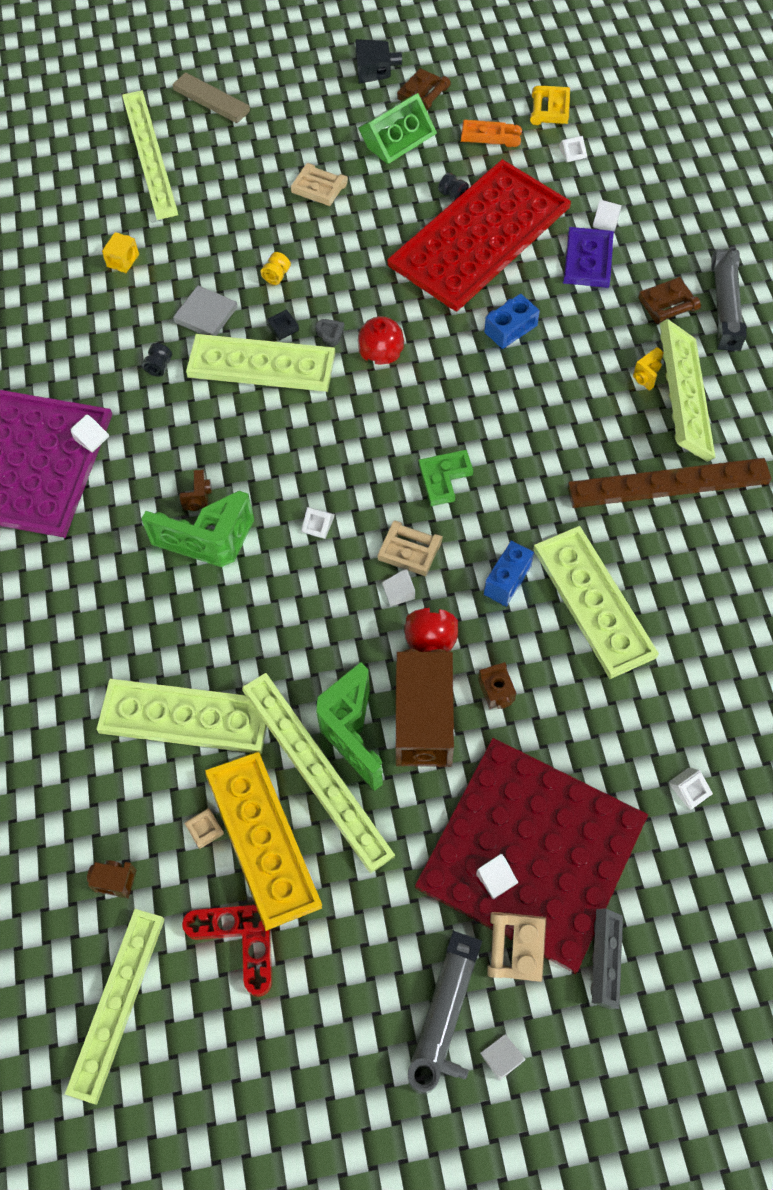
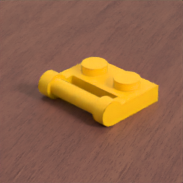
[530,86,570,125]

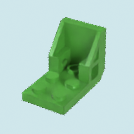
[141,491,254,567]
[316,662,383,791]

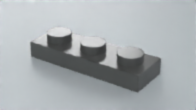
[591,909,623,1009]

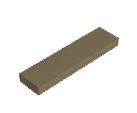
[172,72,250,123]

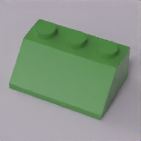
[358,93,437,164]

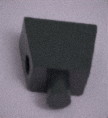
[355,39,402,84]

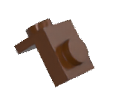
[179,470,212,511]

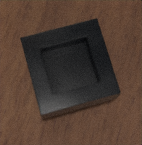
[267,309,299,341]

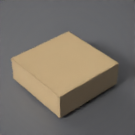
[184,808,224,849]

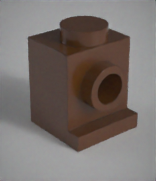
[478,662,517,709]
[87,860,137,899]

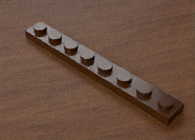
[567,458,772,508]

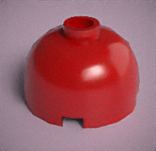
[357,316,404,365]
[404,608,458,652]

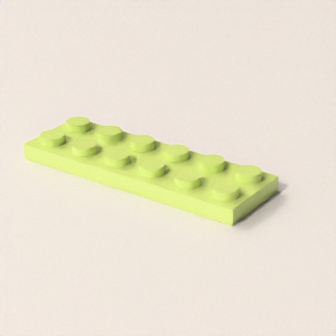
[660,319,716,462]
[186,334,335,392]
[533,526,659,679]
[96,679,267,754]

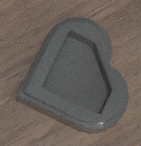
[316,319,345,347]

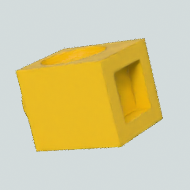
[102,232,139,273]

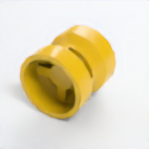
[260,252,291,285]

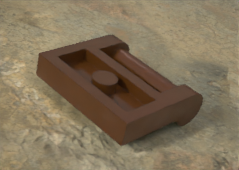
[397,68,451,111]
[638,277,701,325]

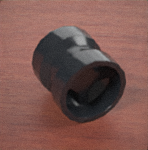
[438,172,469,201]
[142,343,173,377]

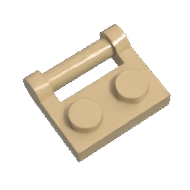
[291,163,348,206]
[378,520,443,576]
[487,912,546,982]

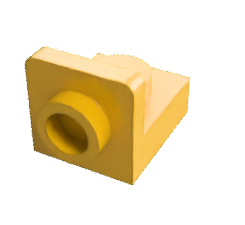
[633,347,664,390]

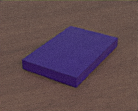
[563,227,614,288]

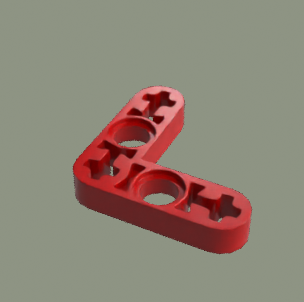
[182,905,272,997]

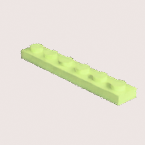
[65,909,165,1105]

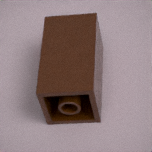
[396,649,454,767]

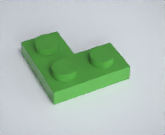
[419,450,473,506]

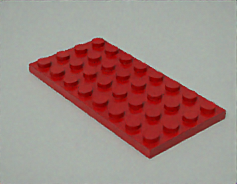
[387,159,571,312]

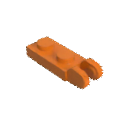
[461,120,522,147]

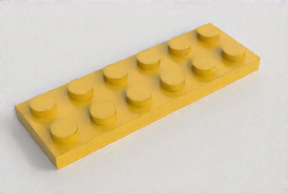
[205,752,322,931]

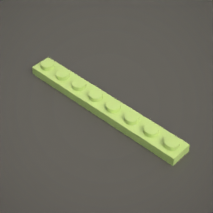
[122,90,178,220]
[243,673,395,874]

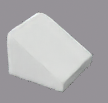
[559,136,587,163]
[593,200,622,231]
[71,415,109,452]
[301,507,335,539]
[382,569,415,606]
[669,768,713,809]
[476,854,518,899]
[480,1034,526,1081]

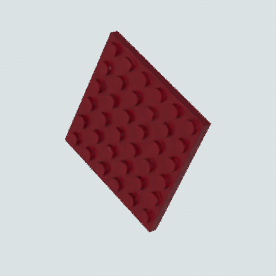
[415,738,649,974]

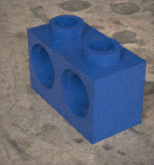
[484,294,540,349]
[484,541,534,607]

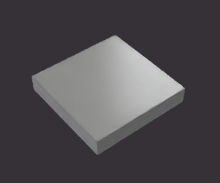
[173,285,238,336]

